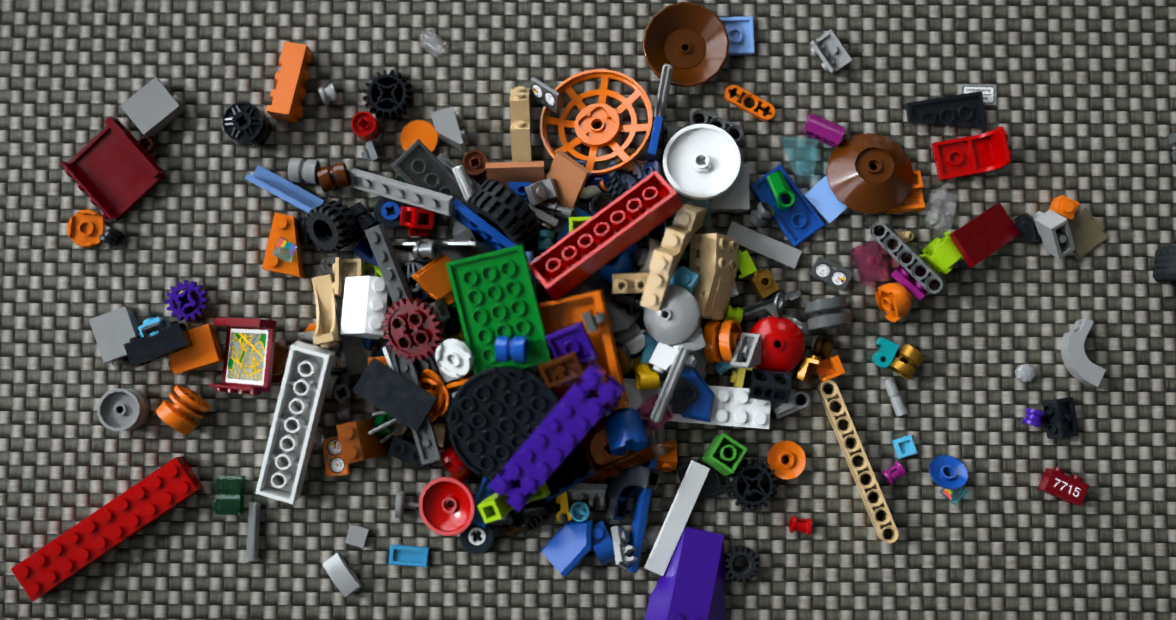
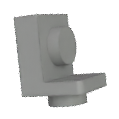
[525,178,558,206]

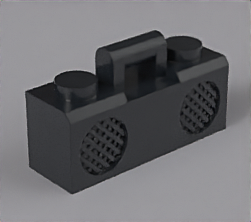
[123,321,193,367]

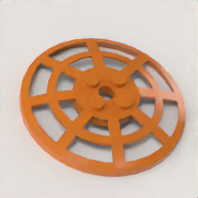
[539,69,653,175]

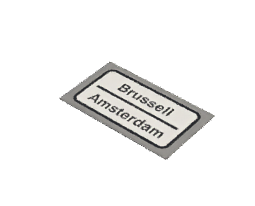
[961,84,996,105]

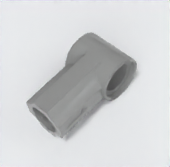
[771,391,810,419]

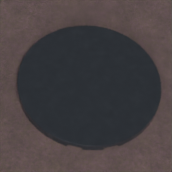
[447,366,560,483]

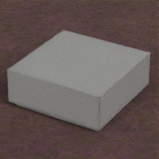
[345,523,370,548]

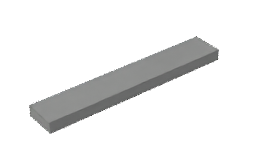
[350,168,454,216]

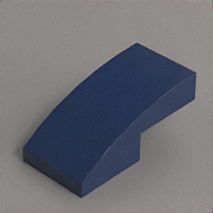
[352,238,379,267]

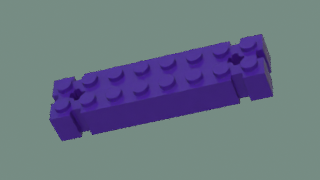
[488,362,625,512]

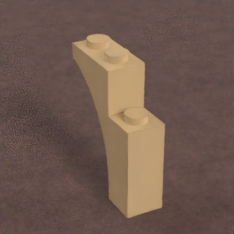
[509,86,532,162]
[311,274,344,349]

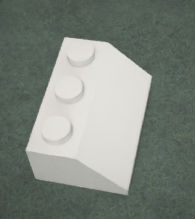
[340,276,388,340]

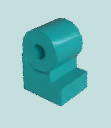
[872,337,899,368]

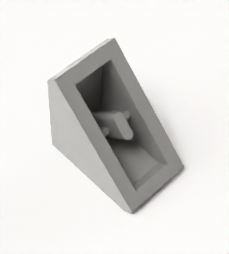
[730,332,761,369]

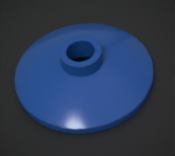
[929,455,968,490]

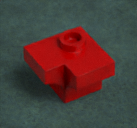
[399,206,434,236]

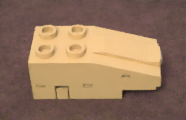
[689,233,739,321]

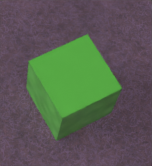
[701,433,747,476]

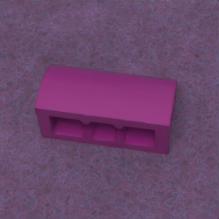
[801,112,845,148]

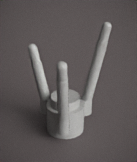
[369,411,406,444]

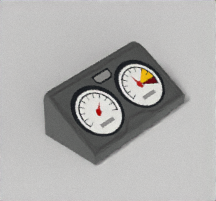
[530,77,565,113]
[809,256,854,291]

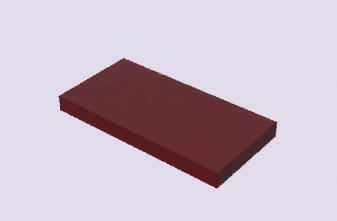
[949,202,1020,268]

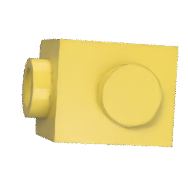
[730,367,757,388]

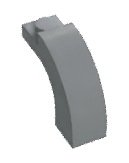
[1061,318,1106,387]

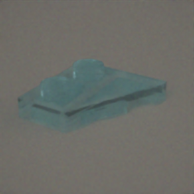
[781,136,818,178]

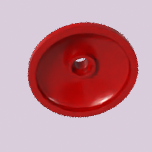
[749,316,805,373]
[419,477,476,536]

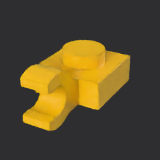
[556,491,571,522]

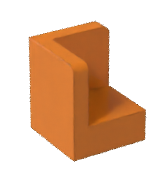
[815,355,845,382]

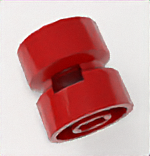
[351,112,380,141]

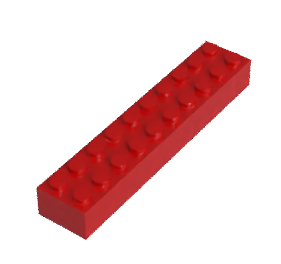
[11,456,204,601]

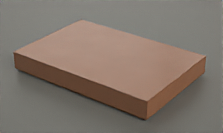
[545,150,590,209]
[486,161,545,187]

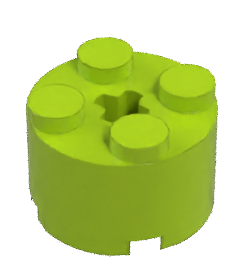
[920,231,964,274]

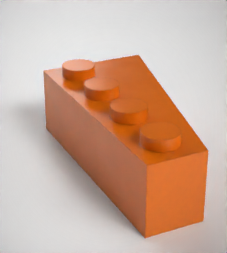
[266,41,313,123]

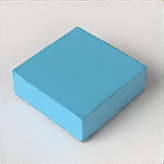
[892,435,917,459]

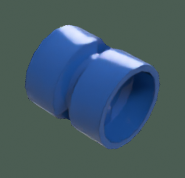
[495,336,528,363]

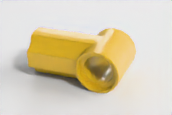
[631,356,660,390]

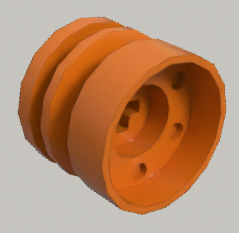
[156,384,210,435]

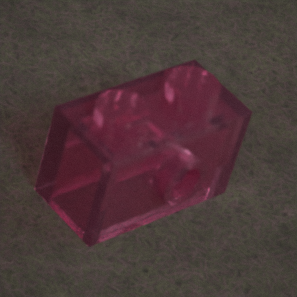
[850,240,889,286]

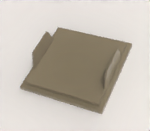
[1068,208,1109,260]

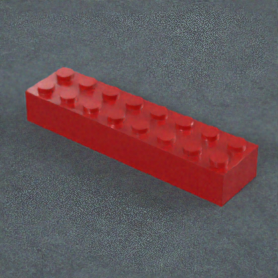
[528,170,683,301]

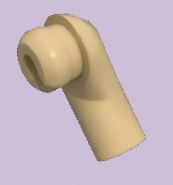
[892,230,914,250]

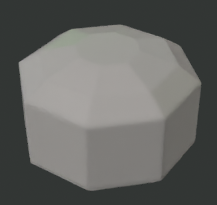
[1015,364,1036,382]

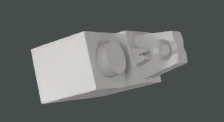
[1032,210,1075,259]

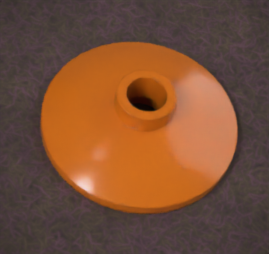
[767,441,806,479]

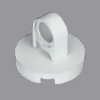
[435,339,473,378]

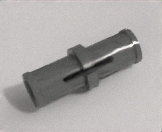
[536,201,576,219]

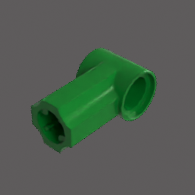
[766,171,795,211]

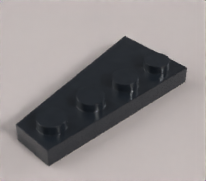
[905,91,987,129]
[529,443,597,505]

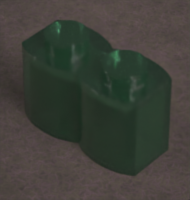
[212,475,246,515]

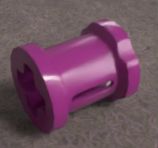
[881,461,907,486]

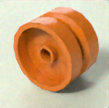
[703,320,742,363]

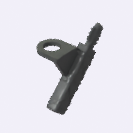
[742,290,802,321]

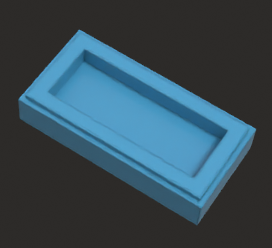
[389,544,430,567]

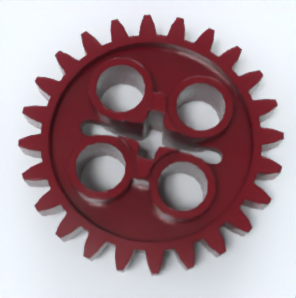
[381,297,444,362]

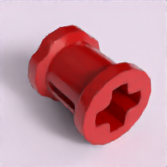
[789,515,812,535]

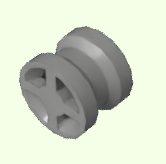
[318,83,340,106]

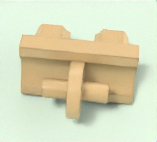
[612,272,648,294]

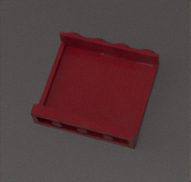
[60,116,167,221]

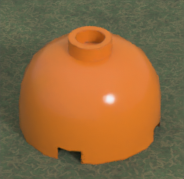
[875,283,913,322]

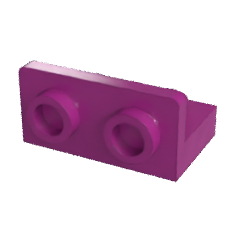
[891,256,937,301]

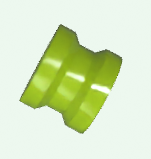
[721,304,743,324]

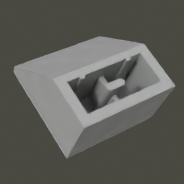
[431,106,469,152]

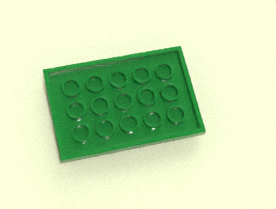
[446,244,552,375]

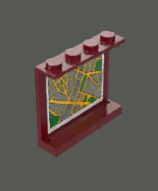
[208,317,277,395]

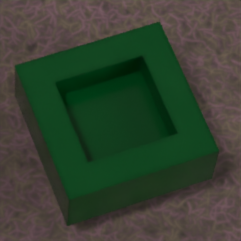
[372,414,394,436]

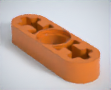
[724,85,775,122]

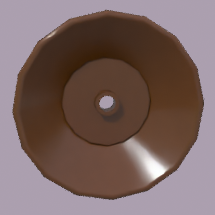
[642,2,729,88]
[826,133,914,214]

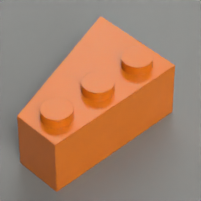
[262,213,305,279]

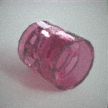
[636,394,673,431]

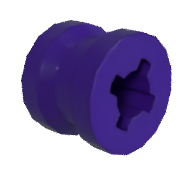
[1022,408,1046,428]

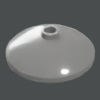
[643,285,700,345]

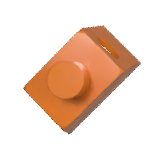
[412,254,455,304]

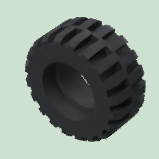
[466,179,541,248]

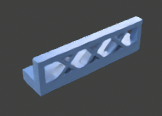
[244,165,326,214]

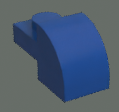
[591,521,615,565]

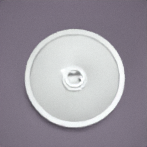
[663,124,741,200]

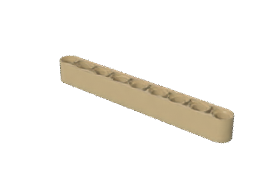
[817,380,899,543]

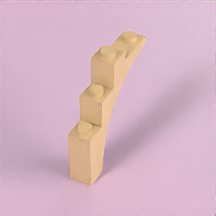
[640,202,708,312]

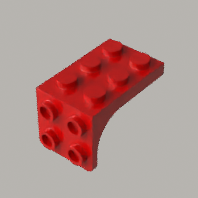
[931,126,1012,181]

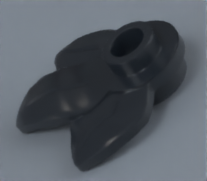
[659,376,699,414]

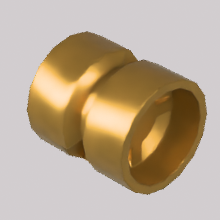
[889,344,925,380]

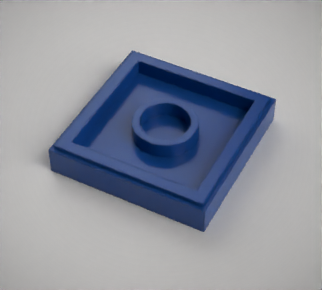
[646,116,663,162]

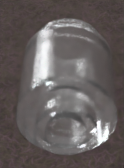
[418,30,447,58]

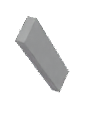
[726,221,802,269]

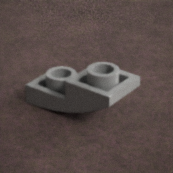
[323,553,362,598]

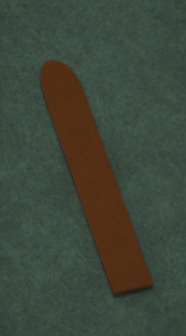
[580,443,675,484]

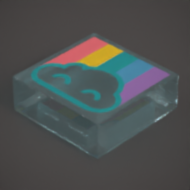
[272,237,299,263]
[939,487,968,506]

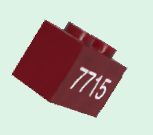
[1037,467,1089,506]

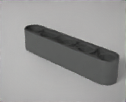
[870,222,947,294]

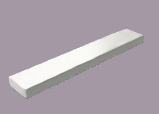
[644,460,710,576]

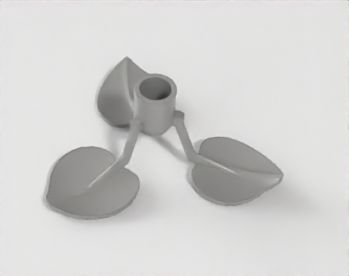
[614,322,706,355]

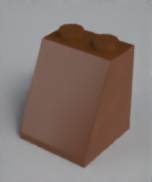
[336,418,389,464]

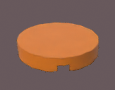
[400,120,438,153]
[67,209,107,248]

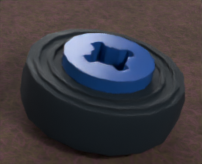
[374,197,407,229]

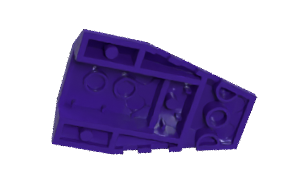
[644,526,726,620]

